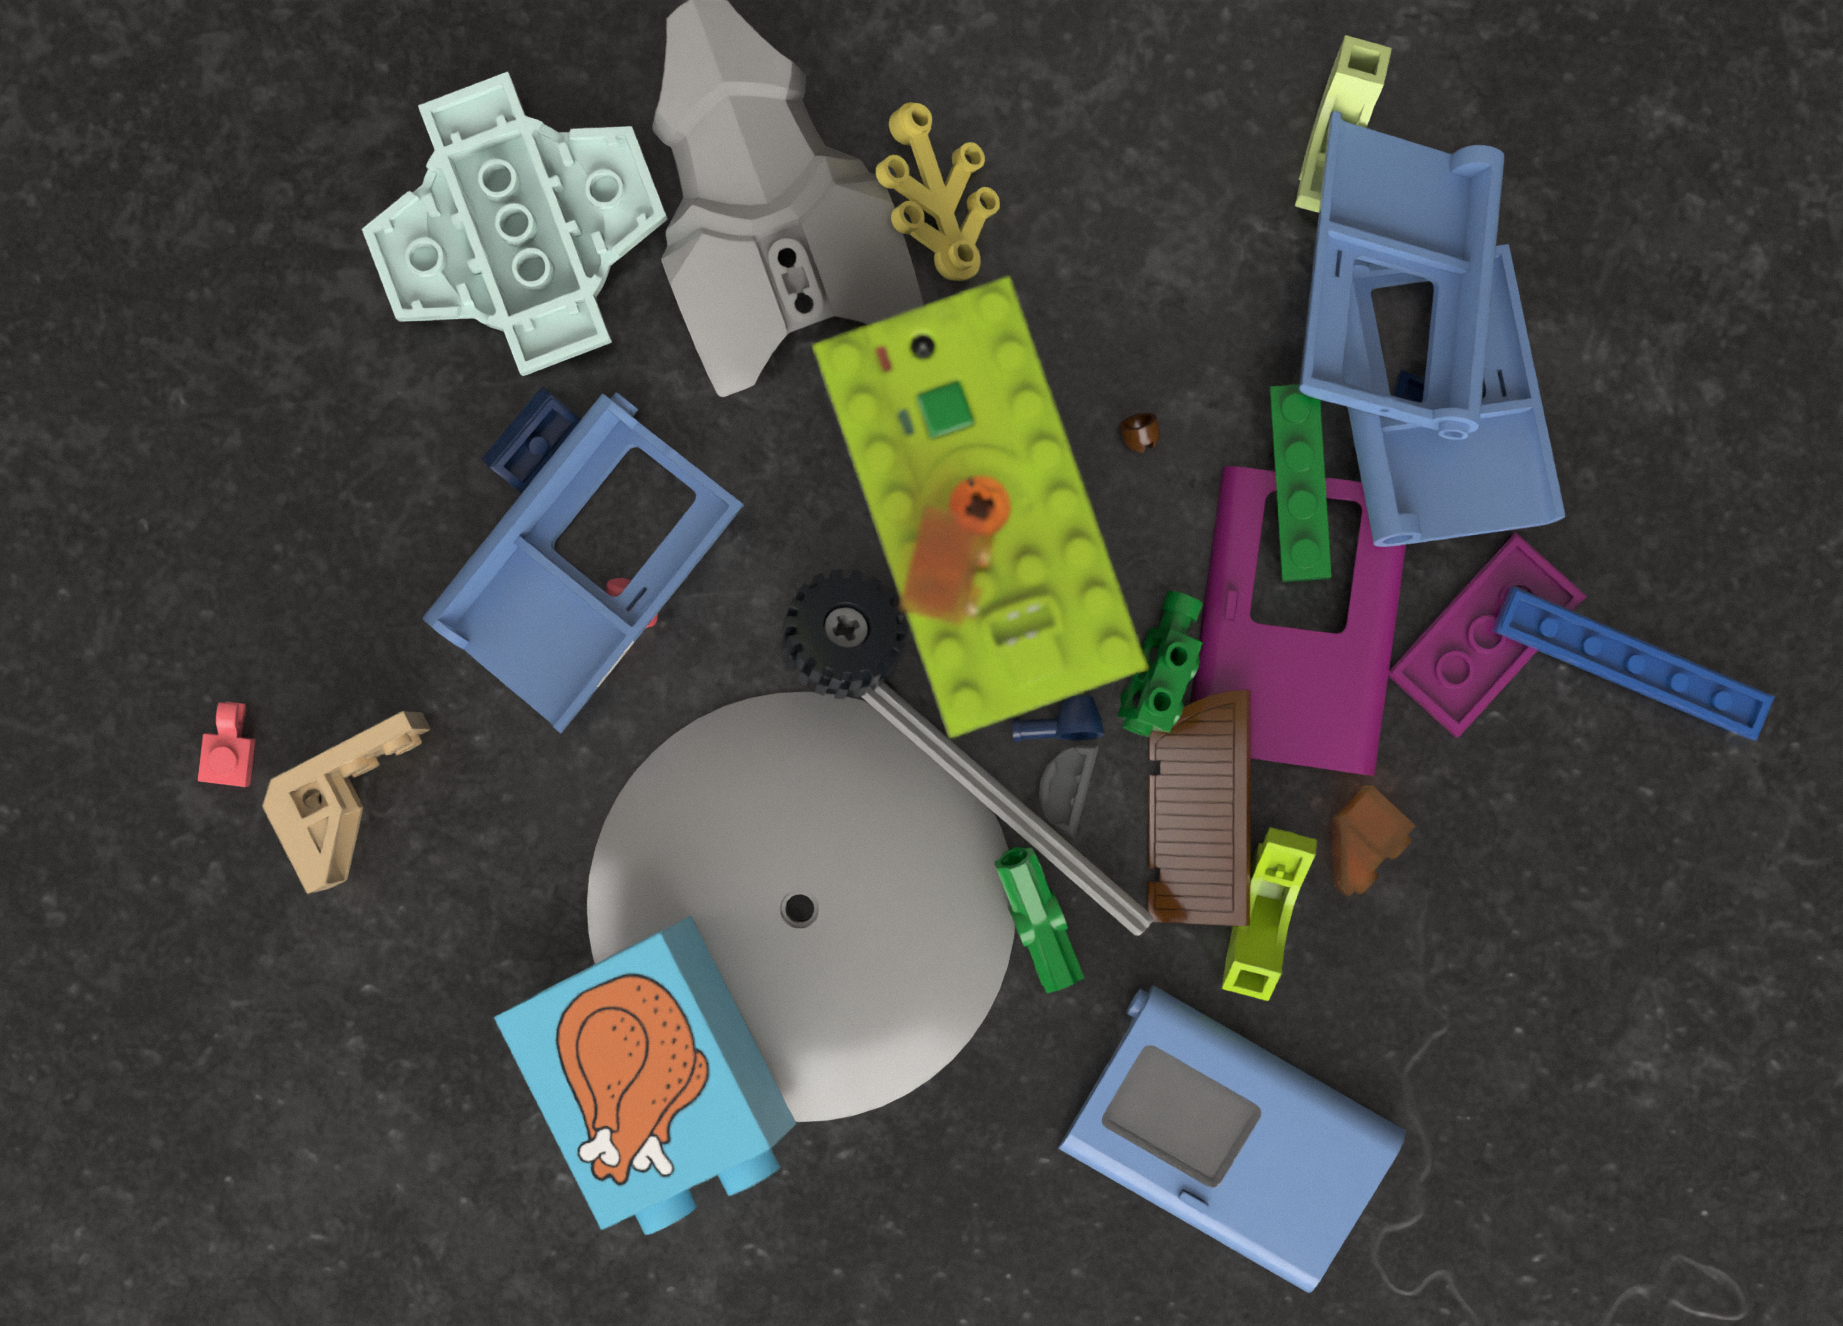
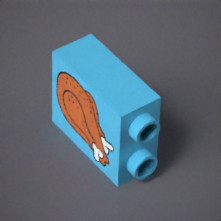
[494,916,797,1235]

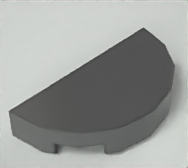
[1038,745,1099,839]

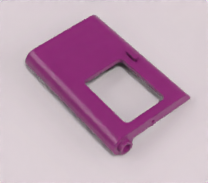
[1190,466,1406,776]

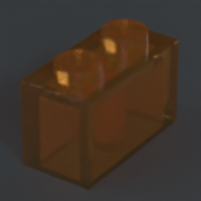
[899,506,994,627]

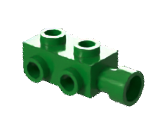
[1117,590,1203,737]

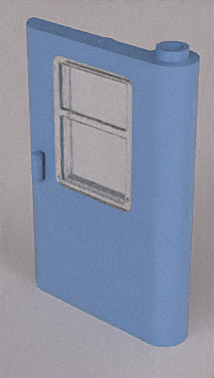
[1058,985,1406,1293]

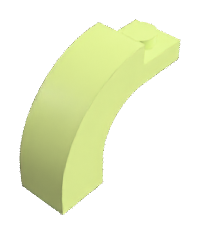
[1295,35,1392,213]

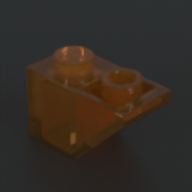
[1332,785,1415,896]

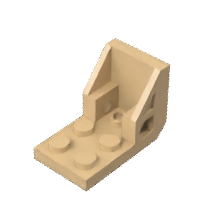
[263,711,431,894]

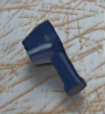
[1012,695,1104,742]

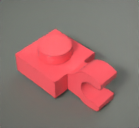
[198,701,256,787]

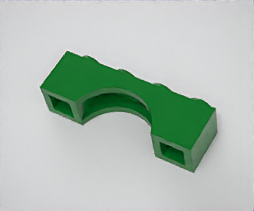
[1270,384,1331,582]

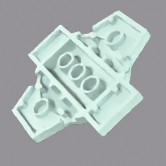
[362,72,668,376]

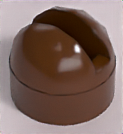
[1119,413,1160,453]

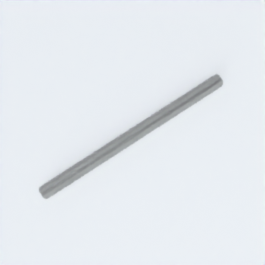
[861,682,1153,936]

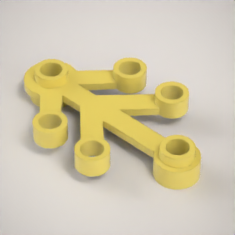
[876,102,1000,281]

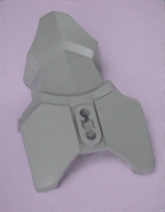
[652,0,924,397]

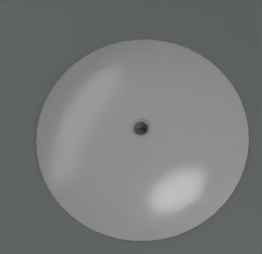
[587,692,1015,1122]

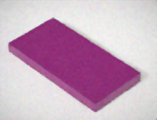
[1388,532,1587,737]

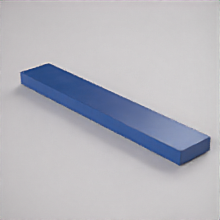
[1492,587,1775,741]

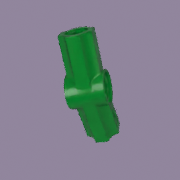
[994,847,1084,993]

